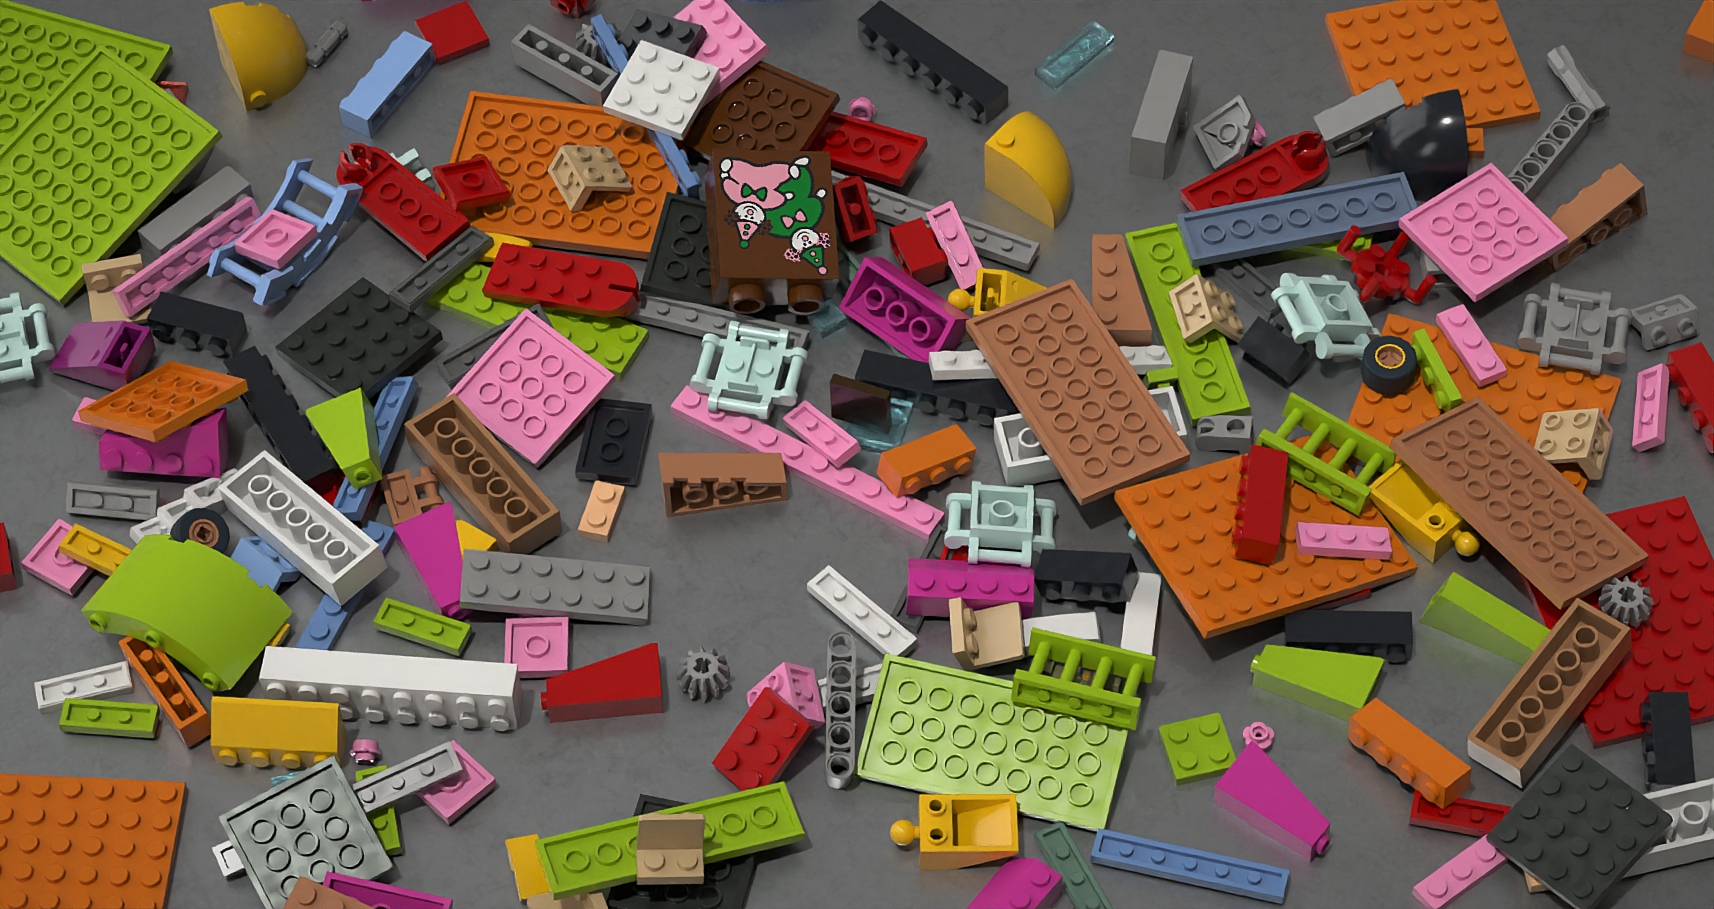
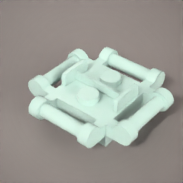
[1271,273,1381,360]
[0,292,55,383]
[690,321,809,420]
[944,481,1057,568]

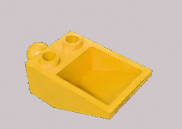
[947,268,1047,318]
[1369,459,1480,563]
[890,794,1019,870]

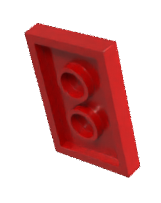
[712,687,815,791]

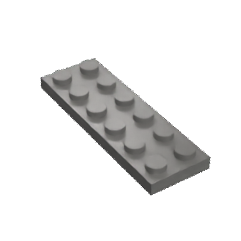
[459,549,650,626]

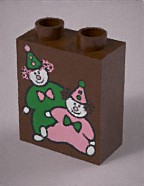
[704,149,839,315]

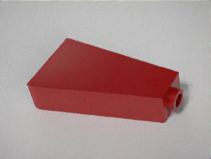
[541,643,664,723]

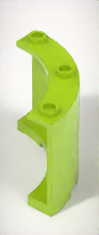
[81,534,293,692]

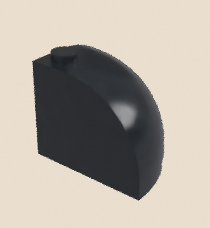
[1365,89,1468,202]

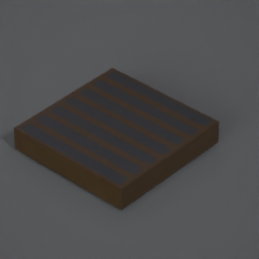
[830,374,892,435]

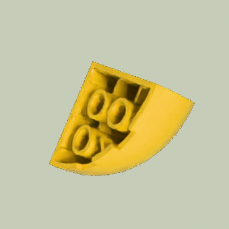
[209,2,308,111]
[985,111,1072,230]

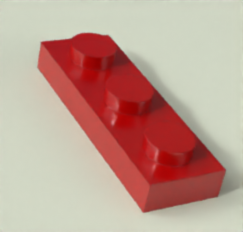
[1409,790,1511,837]

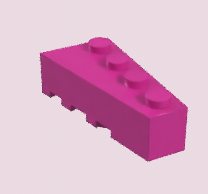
[99,408,228,478]

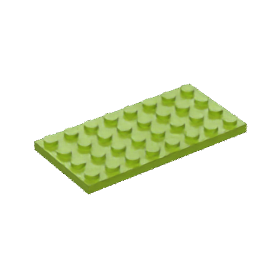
[854,653,1130,832]

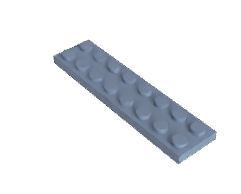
[1176,172,1418,267]

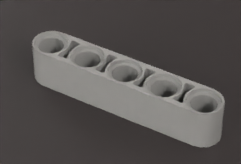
[1507,102,1590,201]
[825,631,856,789]

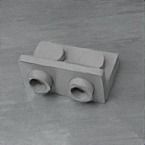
[1630,294,1700,351]

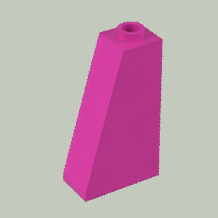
[394,502,472,621]
[1213,741,1331,862]

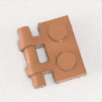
[380,466,445,527]

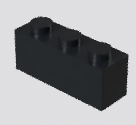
[147,291,247,357]
[1034,549,1138,603]
[1639,692,1696,793]

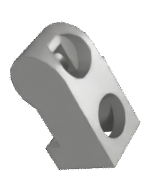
[1195,415,1254,455]

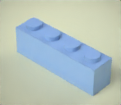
[339,31,435,139]

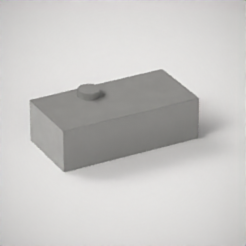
[1130,50,1193,180]

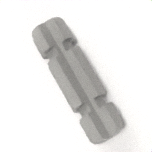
[306,20,348,67]

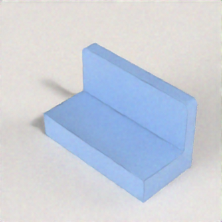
[231,536,301,593]

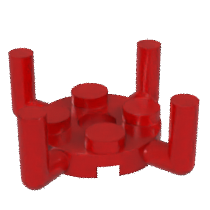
[1337,225,1437,305]

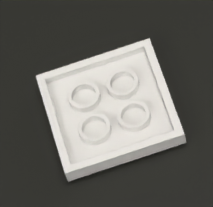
[603,40,720,141]

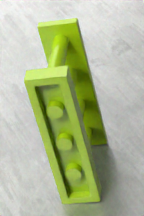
[1255,392,1397,516]
[1011,627,1156,730]

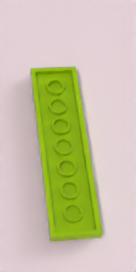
[1125,223,1251,426]
[424,262,649,380]
[535,781,804,901]

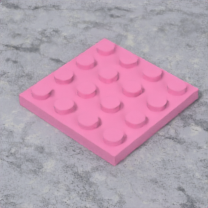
[673,0,771,108]
[1399,163,1568,302]
[447,309,617,469]

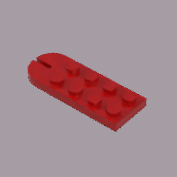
[807,111,928,187]
[1180,131,1329,212]
[336,143,471,262]
[482,242,641,317]

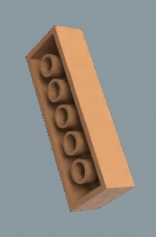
[404,393,563,555]
[1466,598,1632,788]

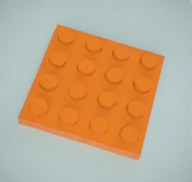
[78,361,249,443]

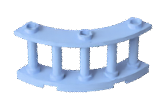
[207,158,364,306]

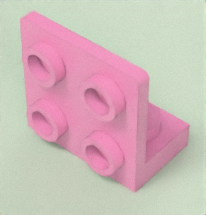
[747,662,826,729]

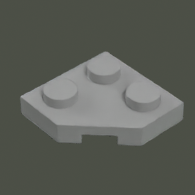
[1193,94,1256,171]

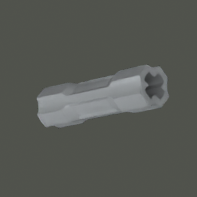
[1546,45,1611,124]

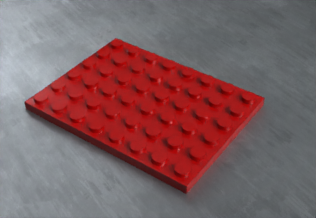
[1519,496,1714,749]

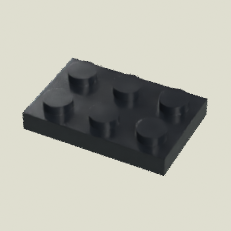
[617,9,707,62]
[575,398,652,485]

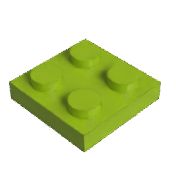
[1158,712,1236,786]

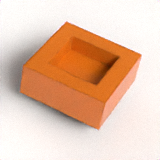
[1466,128,1485,158]

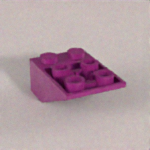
[49,320,156,391]

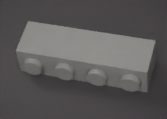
[511,24,619,107]
[138,165,254,260]

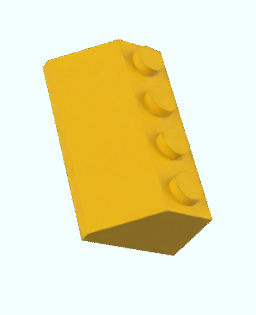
[211,696,347,769]

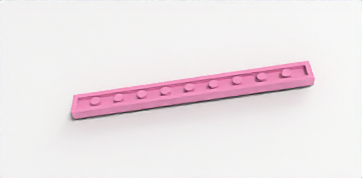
[670,385,945,541]

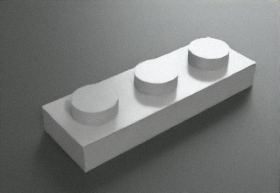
[66,480,160,520]

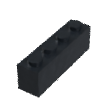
[1283,610,1413,662]

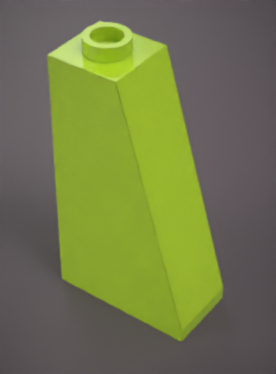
[306,388,383,490]
[1419,572,1551,665]
[1250,644,1385,722]

